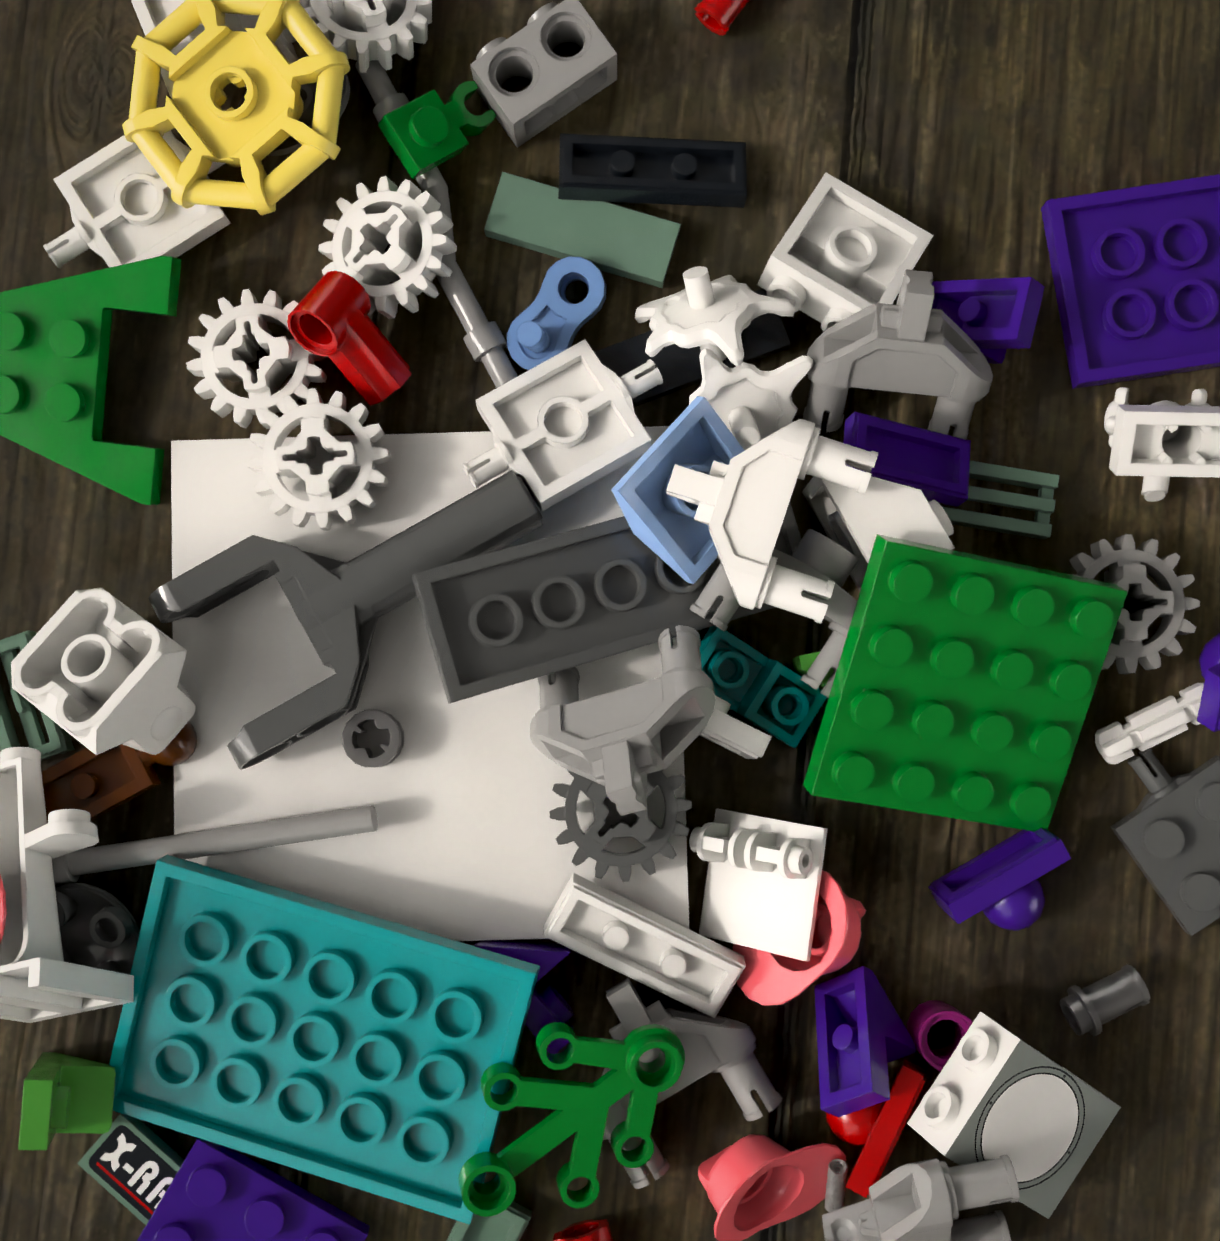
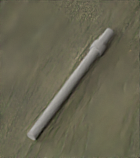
[52,805,378,885]

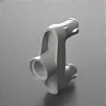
[689,529,859,698]

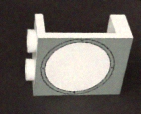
[907,1011,1121,1219]

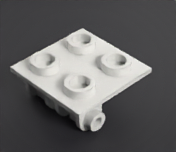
[689,809,827,962]

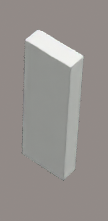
[543,873,746,1018]

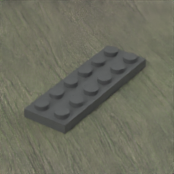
[411,502,801,704]

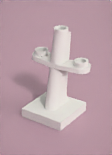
[0,747,134,1023]

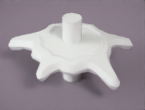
[635,266,795,366]
[689,349,813,450]

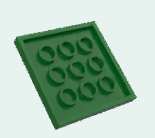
[803,534,1128,832]

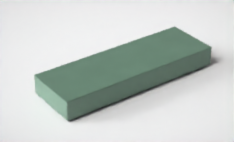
[484,172,681,288]

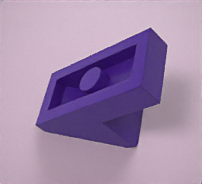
[931,277,1045,364]
[473,940,575,1054]
[814,966,916,1117]

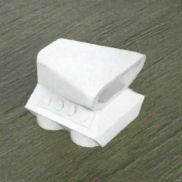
[11,588,196,755]

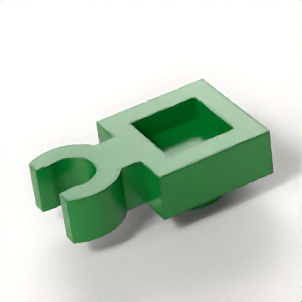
[378,81,496,180]

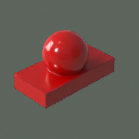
[825,1059,926,1198]

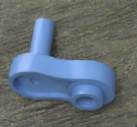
[507,257,607,370]

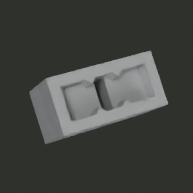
[470,0,617,148]

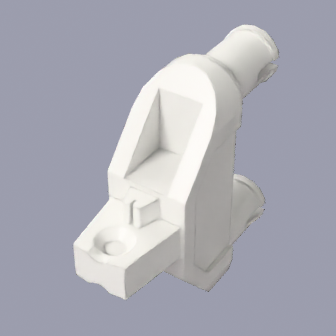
[666,419,878,624]

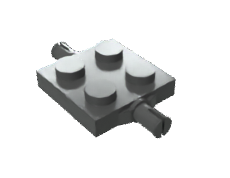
[1110,748,1220,936]

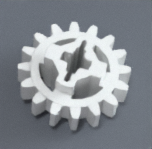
[300,0,432,73]
[318,176,457,319]
[186,289,328,429]
[247,388,391,531]

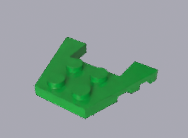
[0,256,181,505]

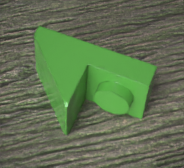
[18,1052,116,1150]

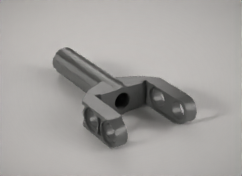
[148,470,543,770]

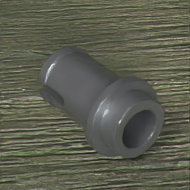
[1060,964,1150,1036]

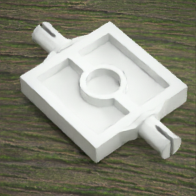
[43,130,231,268]
[462,339,663,512]

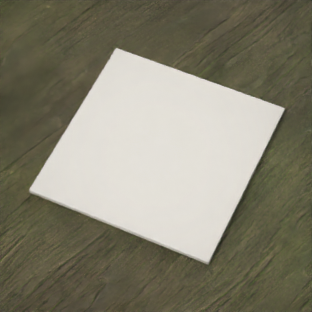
[171,426,689,941]

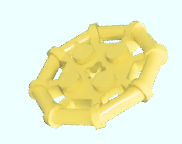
[122,0,350,216]

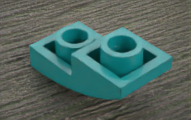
[700,626,827,748]

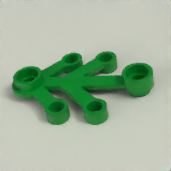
[459,1022,685,1217]

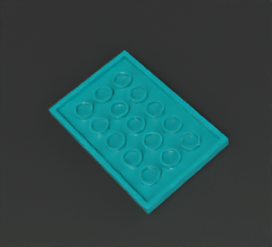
[109,854,540,1225]

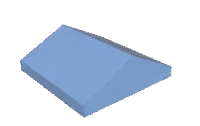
[611,396,745,584]

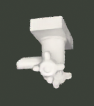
[1104,387,1220,502]

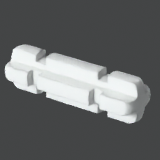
[1095,683,1204,764]

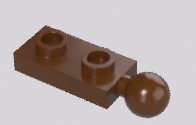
[41,721,197,823]

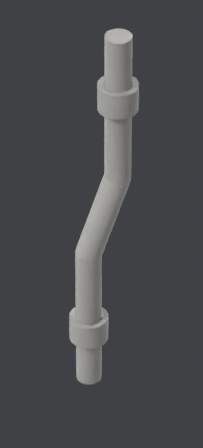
[355,60,518,388]

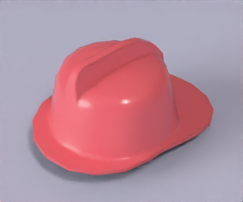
[733,870,866,1006]
[698,1134,846,1241]

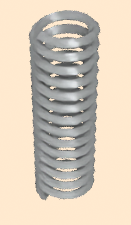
[824,1159,848,1212]

